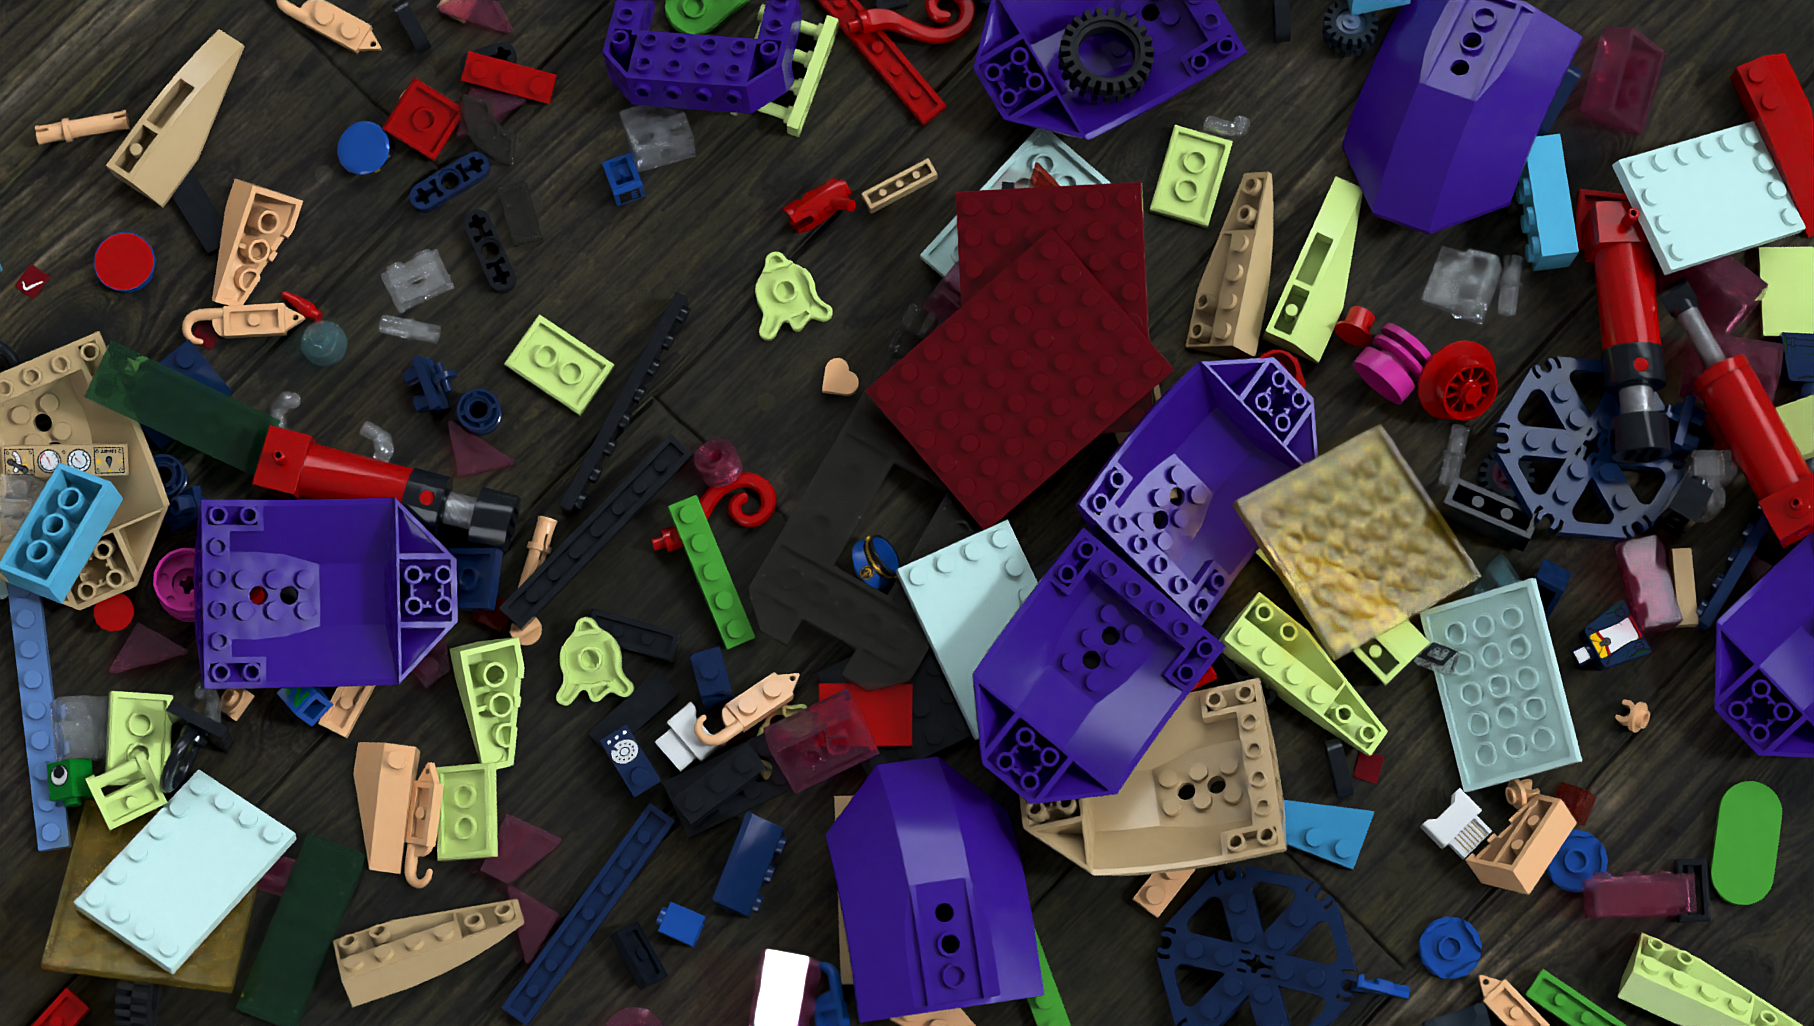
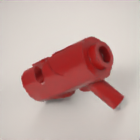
[782,177,856,234]

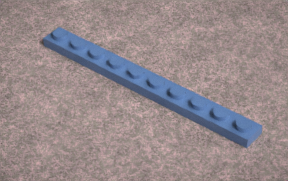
[7,582,72,852]

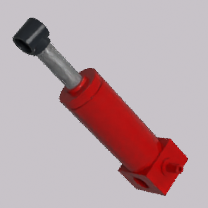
[1657,276,1814,548]

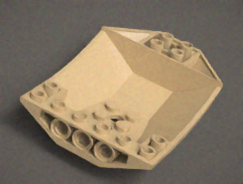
[0,331,170,610]
[1019,678,1287,876]

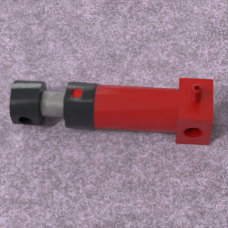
[1582,201,1672,463]
[252,425,521,552]

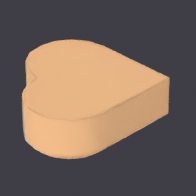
[822,358,859,396]

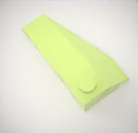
[449,637,525,770]

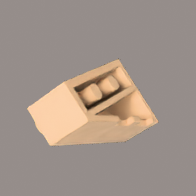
[1465,794,1577,895]

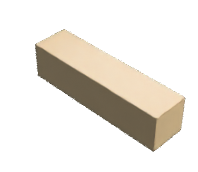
[862,158,937,214]
[1668,548,1699,628]

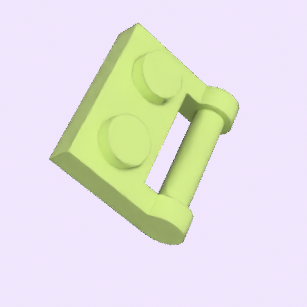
[85,751,168,830]

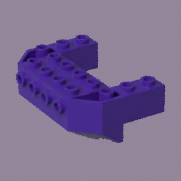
[602,0,802,114]

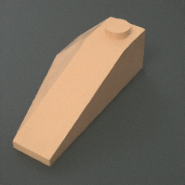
[212,178,303,306]
[353,742,420,874]

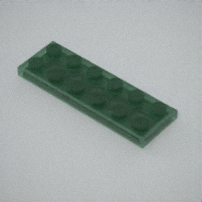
[83,341,281,476]
[236,833,367,1026]

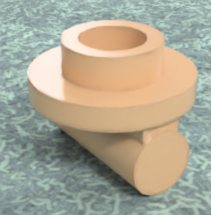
[509,617,542,646]
[221,688,255,722]

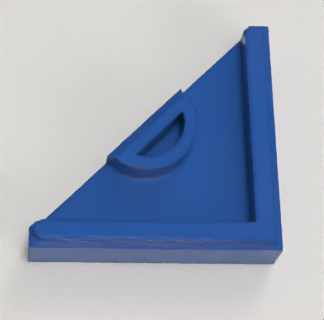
[1351,974,1410,999]

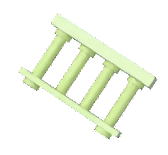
[730,4,839,137]

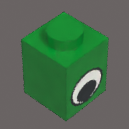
[47,759,94,807]

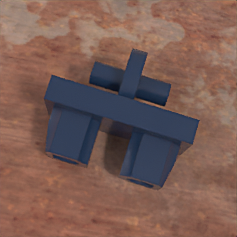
[403,355,457,413]
[1657,395,1707,456]
[161,485,206,533]

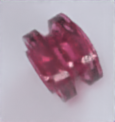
[694,439,743,488]

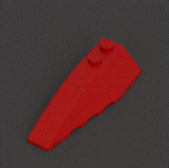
[1729,53,1814,239]

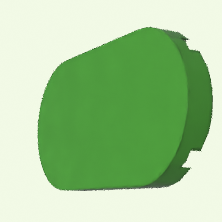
[665,0,750,35]
[1709,781,1782,906]

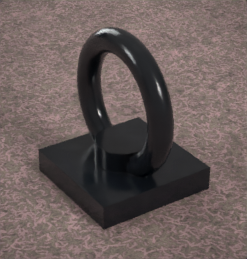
[159,700,234,794]

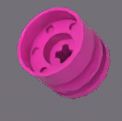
[1352,323,1432,405]
[153,548,195,622]

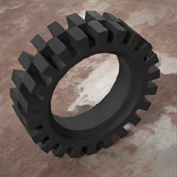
[1058,7,1155,104]

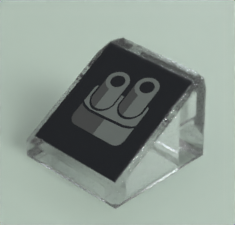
[1414,642,1460,674]

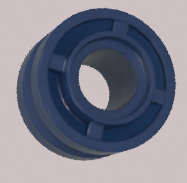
[457,388,502,435]
[153,454,189,500]

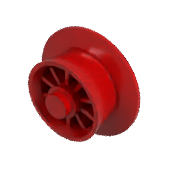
[1418,340,1498,421]

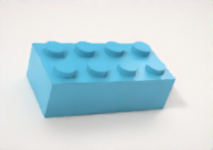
[1516,134,1579,271]
[0,462,123,604]

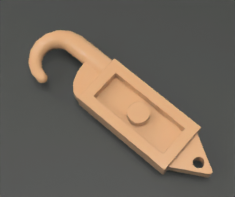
[276,0,382,54]
[182,303,305,345]
[694,672,800,746]
[404,762,444,889]
[1478,975,1550,1026]

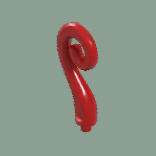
[846,0,976,44]
[651,472,777,553]

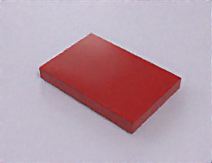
[818,683,913,747]

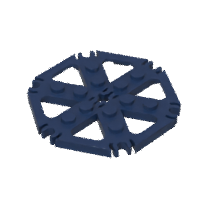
[1493,356,1686,542]
[1156,864,1358,1026]

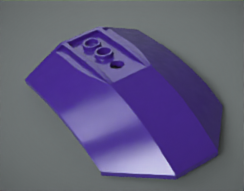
[973,0,1247,140]
[1342,0,1583,235]
[1076,357,1320,626]
[194,497,458,689]
[972,528,1226,804]
[1714,532,1814,758]
[824,757,1044,1023]

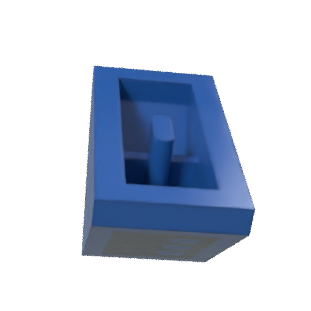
[601,153,646,206]

